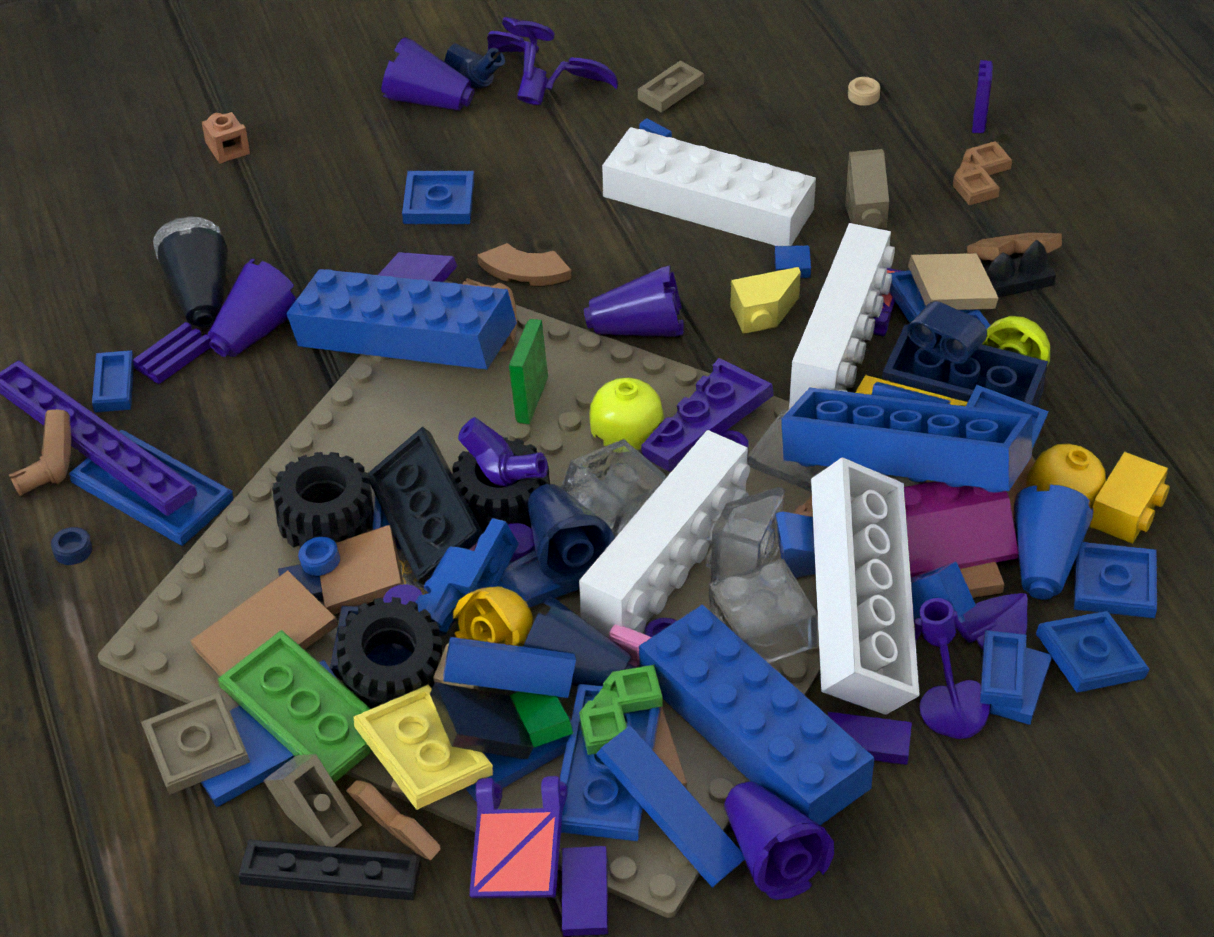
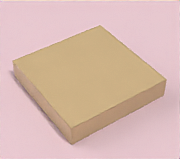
[908,253,998,310]

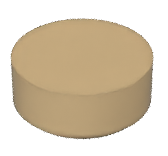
[848,77,880,106]

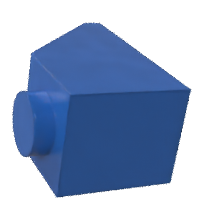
[776,511,816,580]
[911,561,976,624]

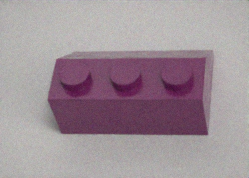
[904,481,1018,577]

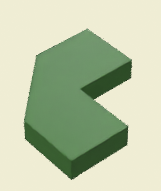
[579,665,663,755]

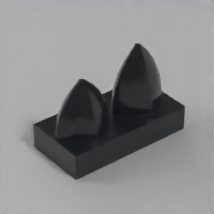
[983,240,1056,298]

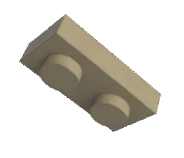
[638,61,704,113]

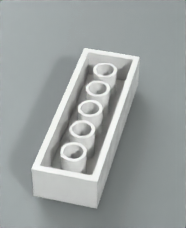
[602,127,816,246]
[789,223,895,410]
[579,430,750,638]
[811,457,919,715]

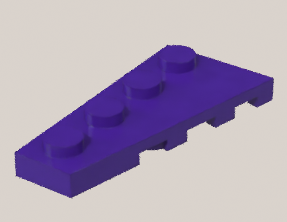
[641,358,774,472]

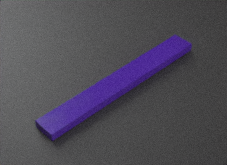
[0,361,197,516]

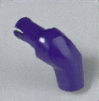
[458,417,548,487]

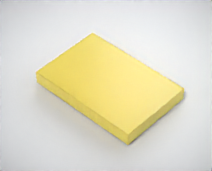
[354,685,493,810]

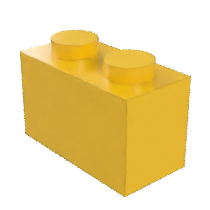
[1089,452,1170,544]

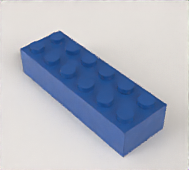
[287,269,517,370]
[781,387,1032,493]
[639,604,874,825]

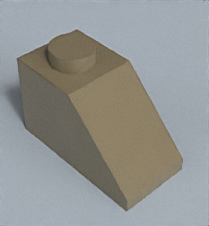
[845,149,889,229]
[263,754,362,847]

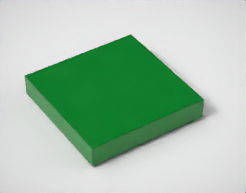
[509,319,548,424]

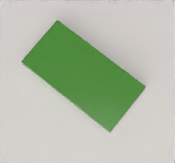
[218,630,373,783]

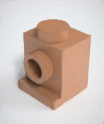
[202,112,250,163]

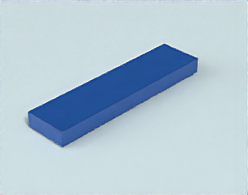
[596,725,745,888]

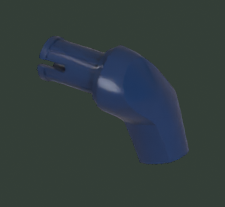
[444,44,505,89]

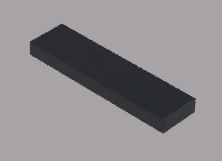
[239,839,421,901]

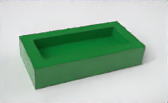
[510,692,573,748]

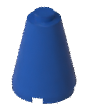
[1014,485,1093,600]

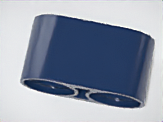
[907,301,987,364]

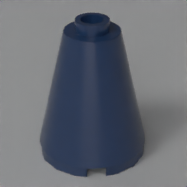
[528,484,615,586]
[523,597,636,686]

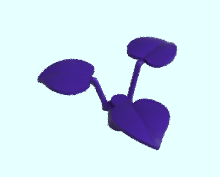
[487,17,618,105]
[914,593,1028,739]

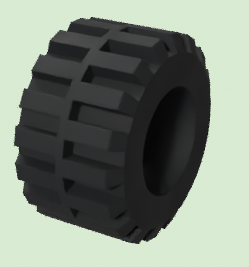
[452,437,550,533]
[272,452,374,548]
[336,597,442,709]

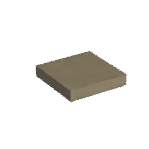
[141,690,250,795]

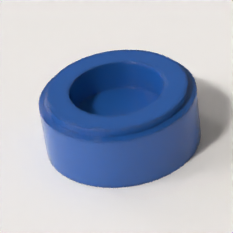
[298,537,340,576]

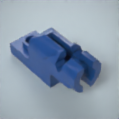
[415,518,519,636]

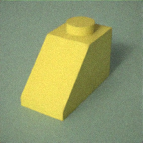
[730,267,801,334]

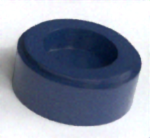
[51,527,92,565]

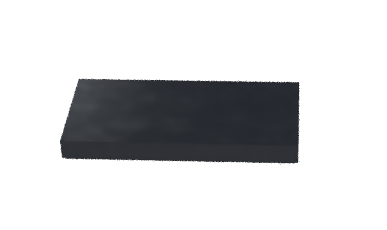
[368,426,483,585]

